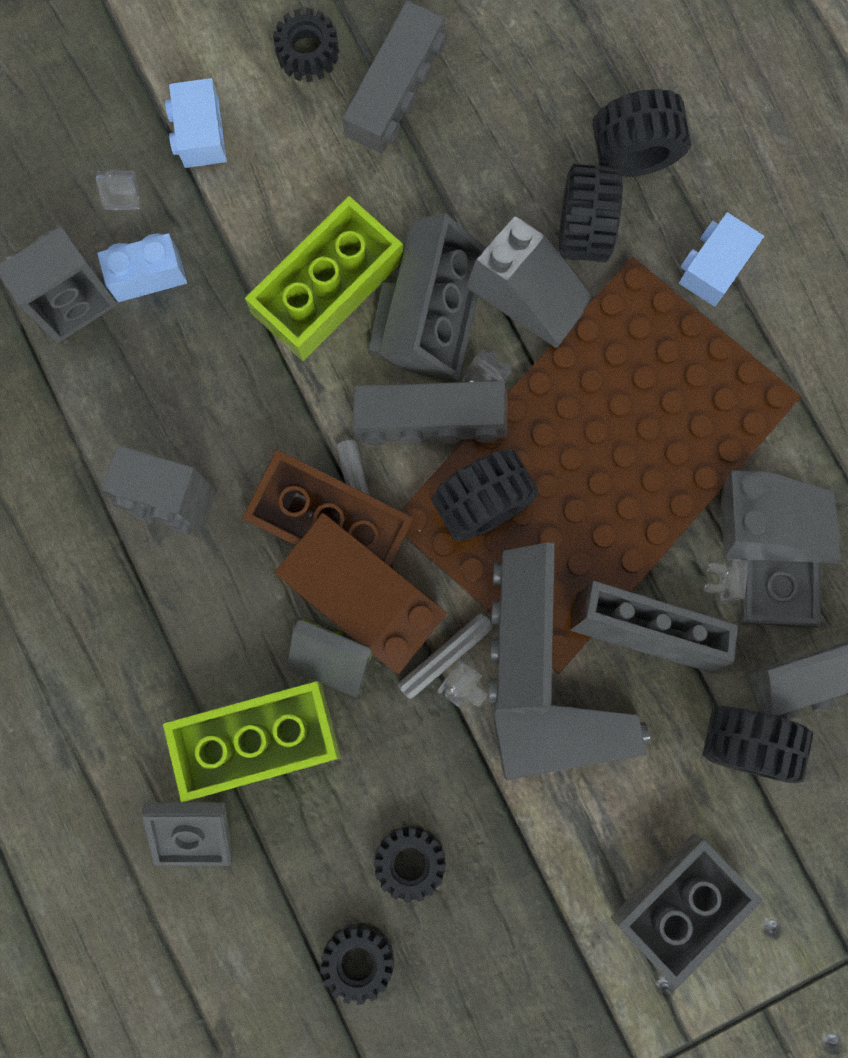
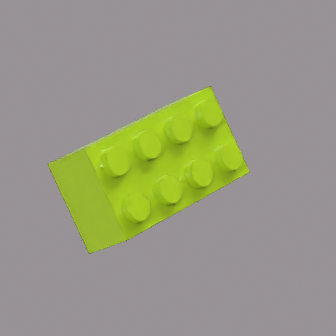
[245,196,403,361]
[163,681,341,803]

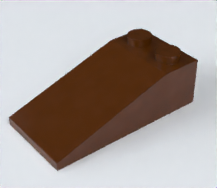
[242,449,414,566]
[274,512,447,674]

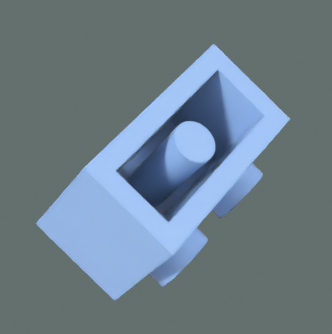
[165,78,227,168]
[679,212,764,307]
[98,233,187,302]

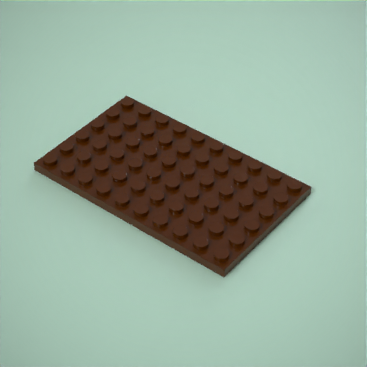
[400,257,802,674]

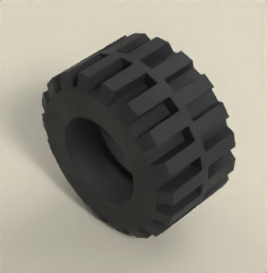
[592,89,691,177]
[559,163,623,263]
[431,449,540,541]
[702,706,814,783]

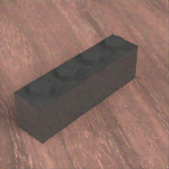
[342,0,448,154]
[352,381,508,446]
[570,581,738,673]

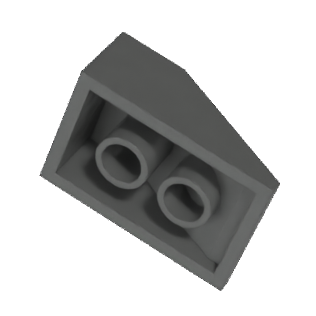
[466,216,594,348]
[720,470,841,564]

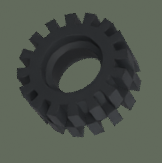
[273,8,339,82]
[374,825,446,903]
[320,923,394,1005]

